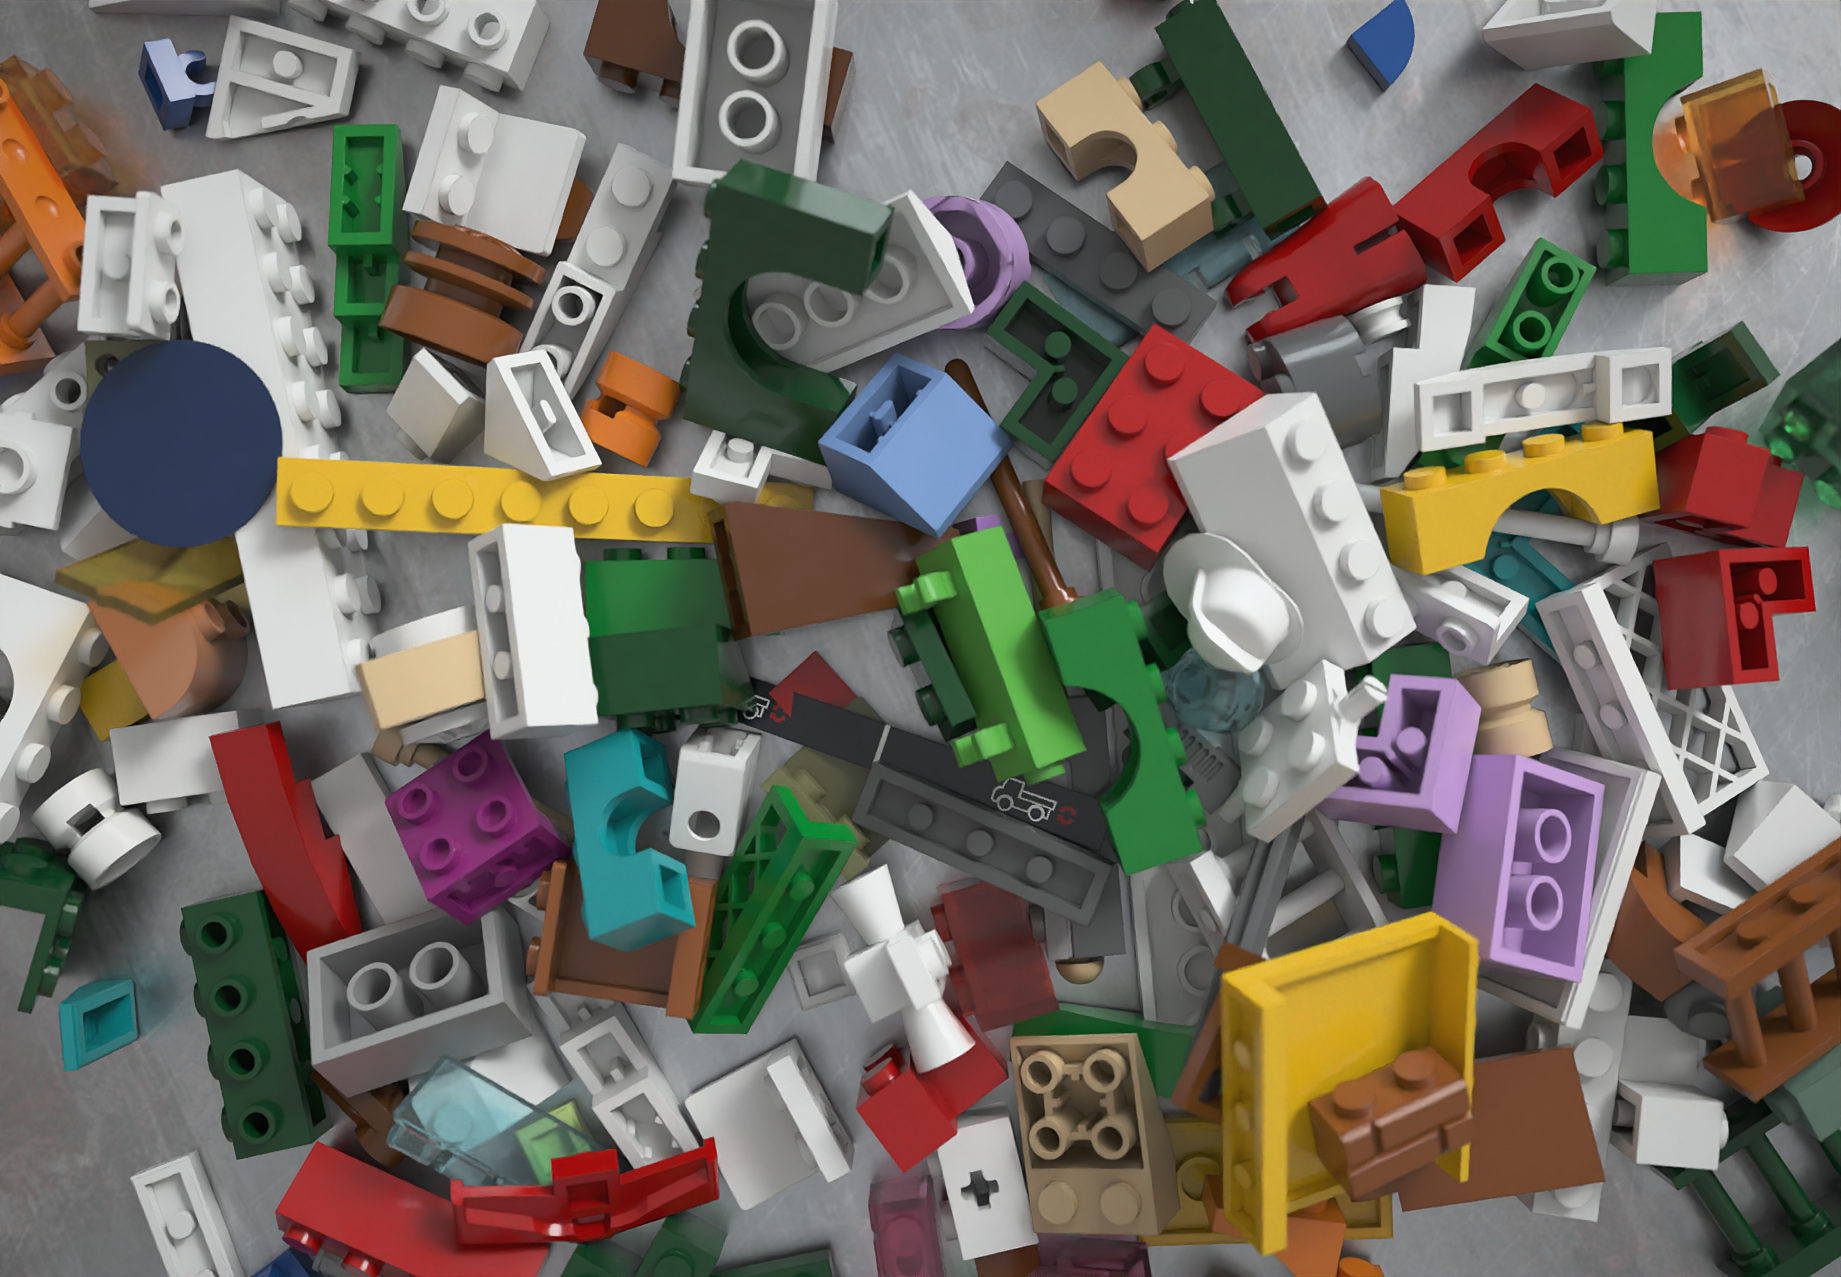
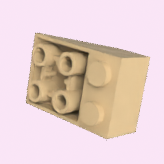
[1009,1033,1181,1235]

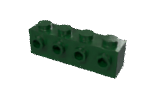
[180,887,333,1160]

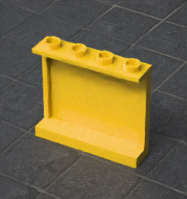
[1221,911,1479,1257]

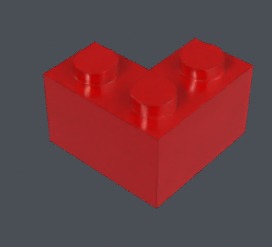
[1636,426,1805,549]
[1653,546,1816,690]
[856,1003,1009,1174]

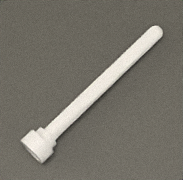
[1355,483,1639,565]

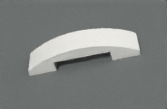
[1414,347,1671,452]

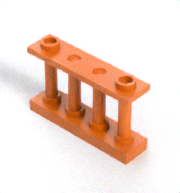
[0,75,85,376]

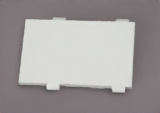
[0,409,78,530]

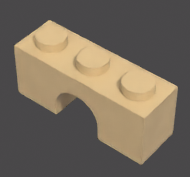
[1035,61,1215,272]

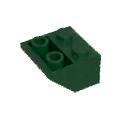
[587,623,757,735]

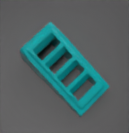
[58,979,138,1071]

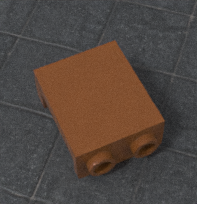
[526,858,719,1020]

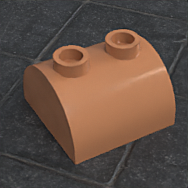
[86,588,250,720]

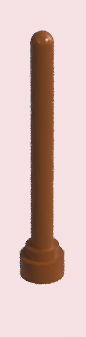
[944,358,1085,625]

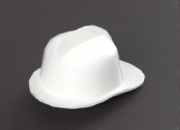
[1163,533,1304,675]

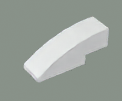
[1370,284,1476,484]

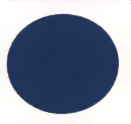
[80,340,283,547]

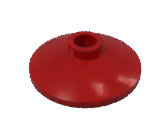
[1726,100,1841,233]

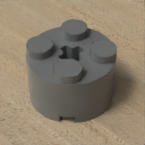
[1247,315,1383,450]

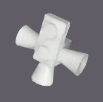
[828,863,976,1073]

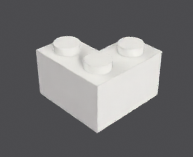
[1609,1004,1728,1170]

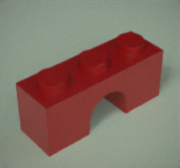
[1393,83,1605,283]

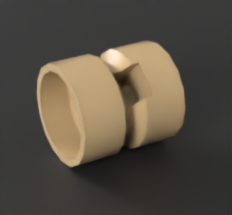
[1452,658,1554,757]

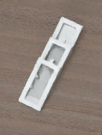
[526,976,703,1169]

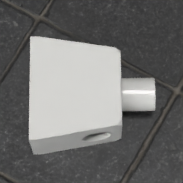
[669,725,762,880]

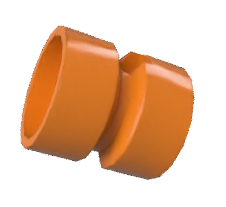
[579,350,683,468]

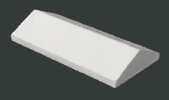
[692,190,975,373]

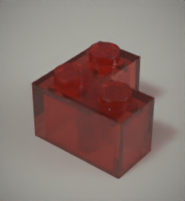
[929,877,1060,1033]

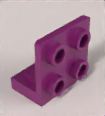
[385,729,573,926]

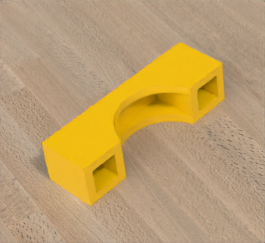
[1380,420,1660,576]

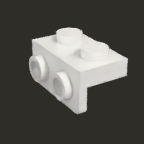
[77,192,185,341]
[1390,563,1529,666]

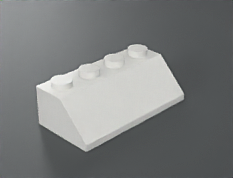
[1167,392,1417,690]

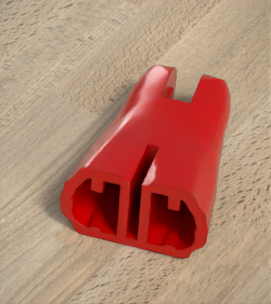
[1224,176,1428,343]

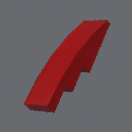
[209,720,363,966]

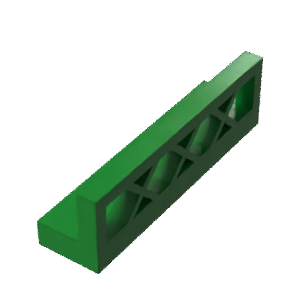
[686,785,858,1034]

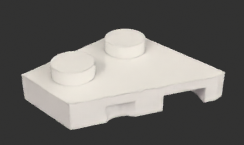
[206,14,362,142]

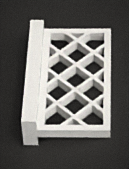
[1535,541,1770,840]

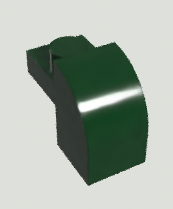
[1623,320,1780,453]

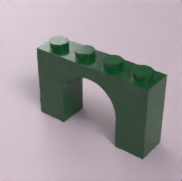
[679,158,895,467]

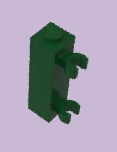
[1129,0,1328,241]

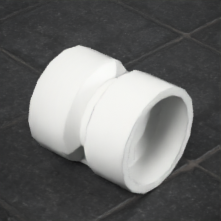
[31,768,162,890]

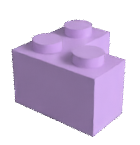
[1315,674,1481,835]

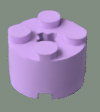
[921,196,1032,330]

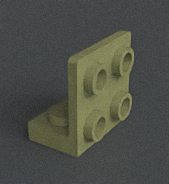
[760,697,889,882]

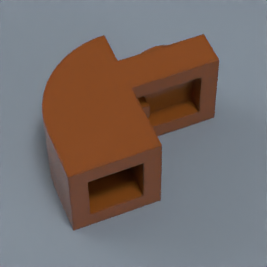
[1605,840,1708,1002]

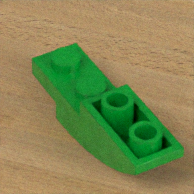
[1410,237,1597,470]

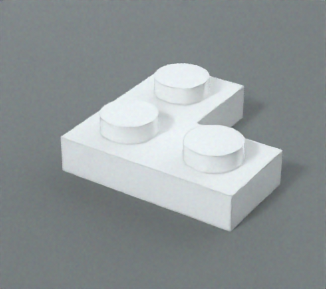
[690,430,833,504]

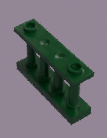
[1648,1096,1841,1277]

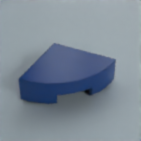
[1346,0,1415,91]

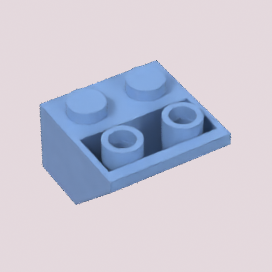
[818,352,1013,539]

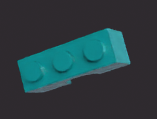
[564,728,696,953]

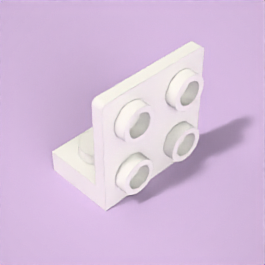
[402,85,586,257]
[685,1038,855,1210]

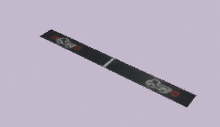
[737,676,1107,852]

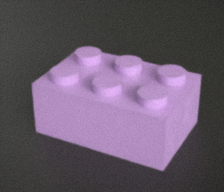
[1432,754,1605,983]

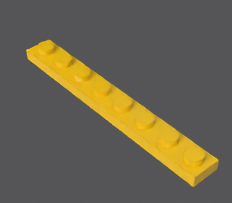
[276,457,814,545]

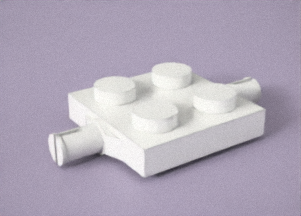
[1216,659,1388,843]

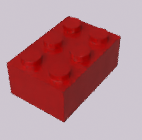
[1041,323,1266,573]

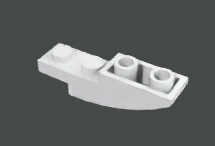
[519,143,678,401]

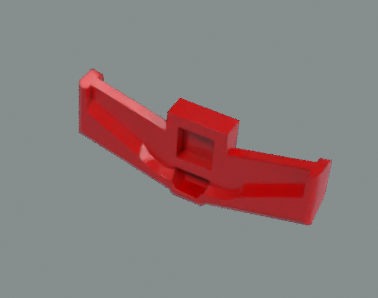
[450,1136,720,1244]

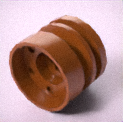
[378,220,547,369]

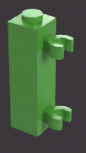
[894,525,1086,786]

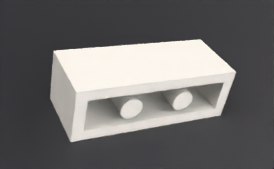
[468,524,598,739]

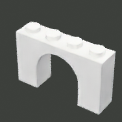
[0,574,110,844]

